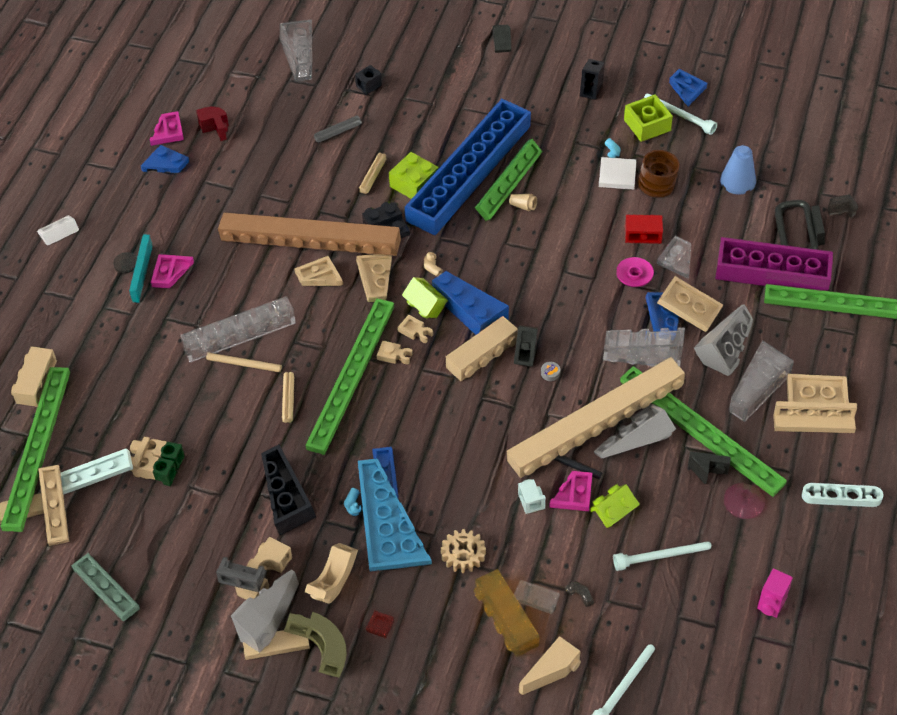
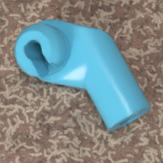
[605,138,621,158]
[344,488,362,516]

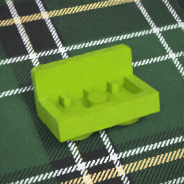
[589,484,640,528]

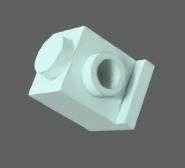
[518,479,546,514]

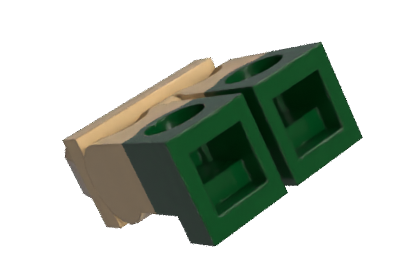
[130,437,185,487]

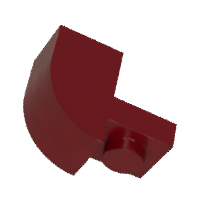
[196,106,229,141]

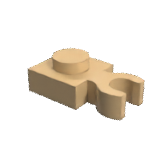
[398,315,433,343]
[377,341,413,364]

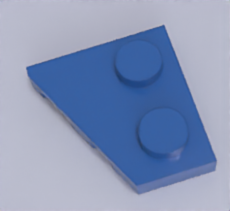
[669,69,707,106]
[141,145,189,173]

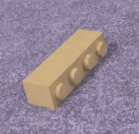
[446,316,518,381]

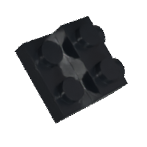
[362,202,410,238]

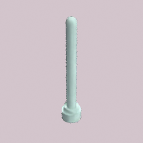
[644,94,717,135]
[613,542,712,571]
[592,644,655,715]

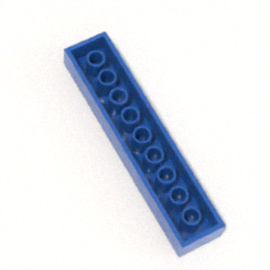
[405,99,531,236]

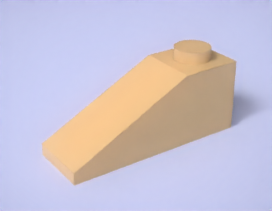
[519,636,581,695]

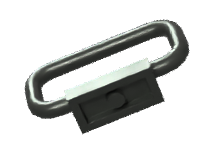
[775,200,825,250]

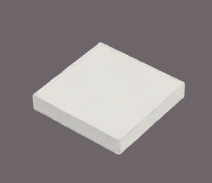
[599,157,636,190]

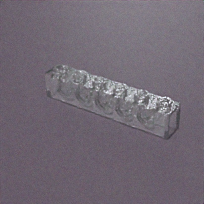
[180,296,296,362]

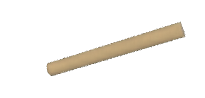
[206,352,282,372]

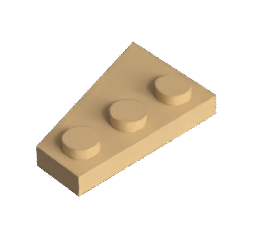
[356,254,392,302]

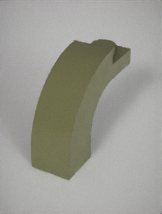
[284,612,346,678]

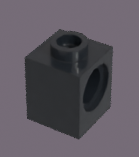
[355,65,382,95]

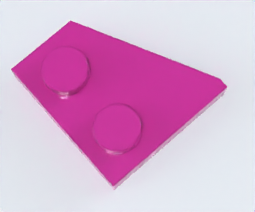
[150,111,184,146]
[151,254,194,288]
[550,471,592,511]

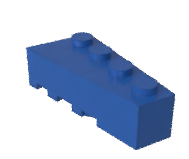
[432,271,509,335]

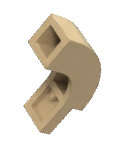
[305,543,358,604]

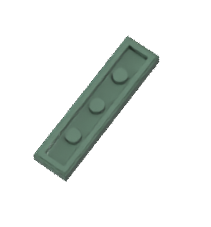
[71,553,140,622]

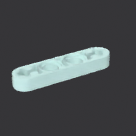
[801,483,883,507]

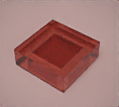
[366,611,394,638]

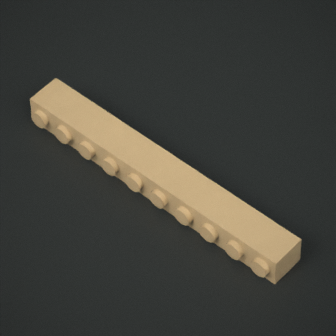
[507,357,685,478]

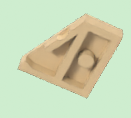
[295,256,343,286]

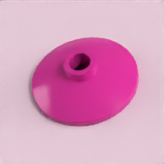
[616,257,654,287]

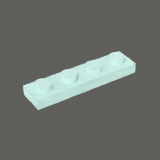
[61,449,133,495]

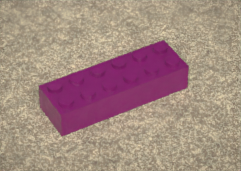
[715,237,833,291]

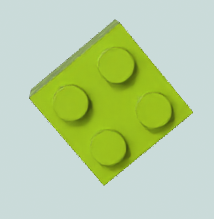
[624,94,673,142]
[389,152,439,199]

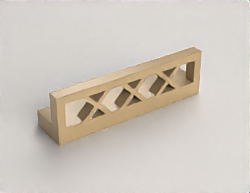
[773,401,857,433]

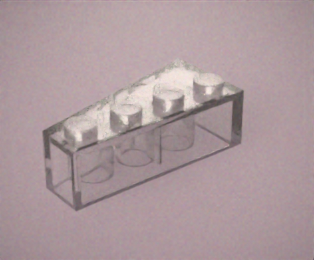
[279,19,312,82]
[603,327,685,367]
[729,340,794,422]

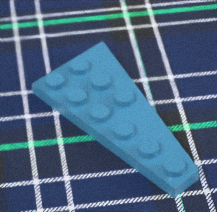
[358,459,432,571]

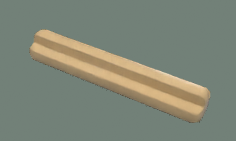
[359,153,387,194]
[282,372,294,423]

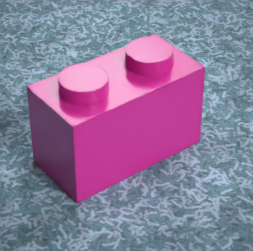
[757,568,793,618]

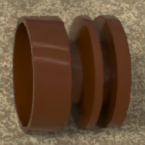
[638,150,680,198]

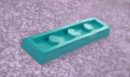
[129,234,153,303]

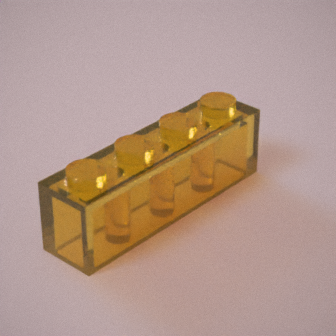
[474,569,539,657]

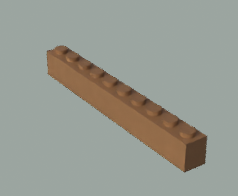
[218,213,401,256]

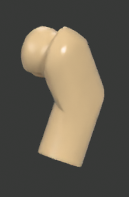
[424,252,443,277]

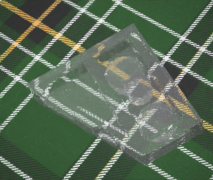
[657,236,691,279]

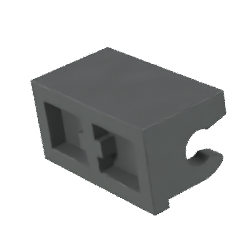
[216,557,267,592]

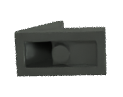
[492,25,511,53]
[514,325,538,366]
[688,451,731,484]

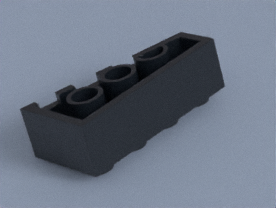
[261,444,316,536]

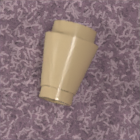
[509,194,537,211]

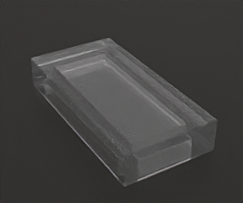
[513,580,560,614]

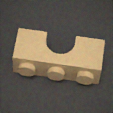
[235,537,292,600]

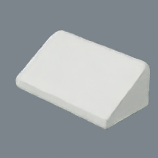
[37,215,79,245]

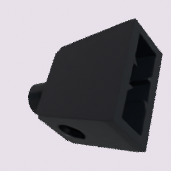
[579,59,605,100]

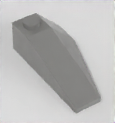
[694,304,753,376]
[594,404,676,458]
[231,570,299,652]

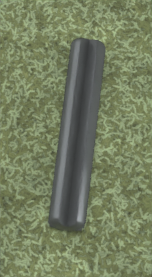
[314,115,361,143]

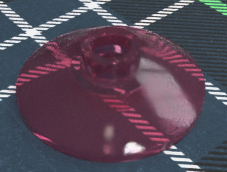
[724,483,765,519]

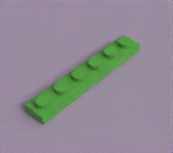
[475,139,543,221]

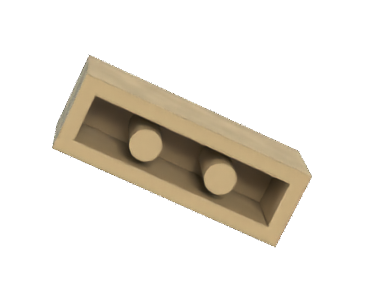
[11,347,57,407]

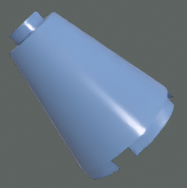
[720,145,756,194]

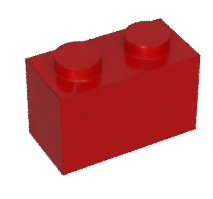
[625,215,663,244]

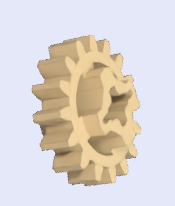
[441,529,486,573]

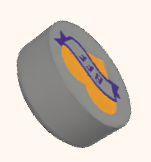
[541,362,560,381]

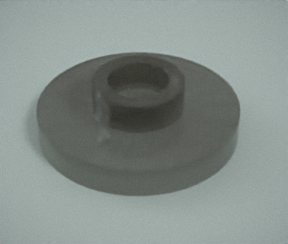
[113,252,137,273]

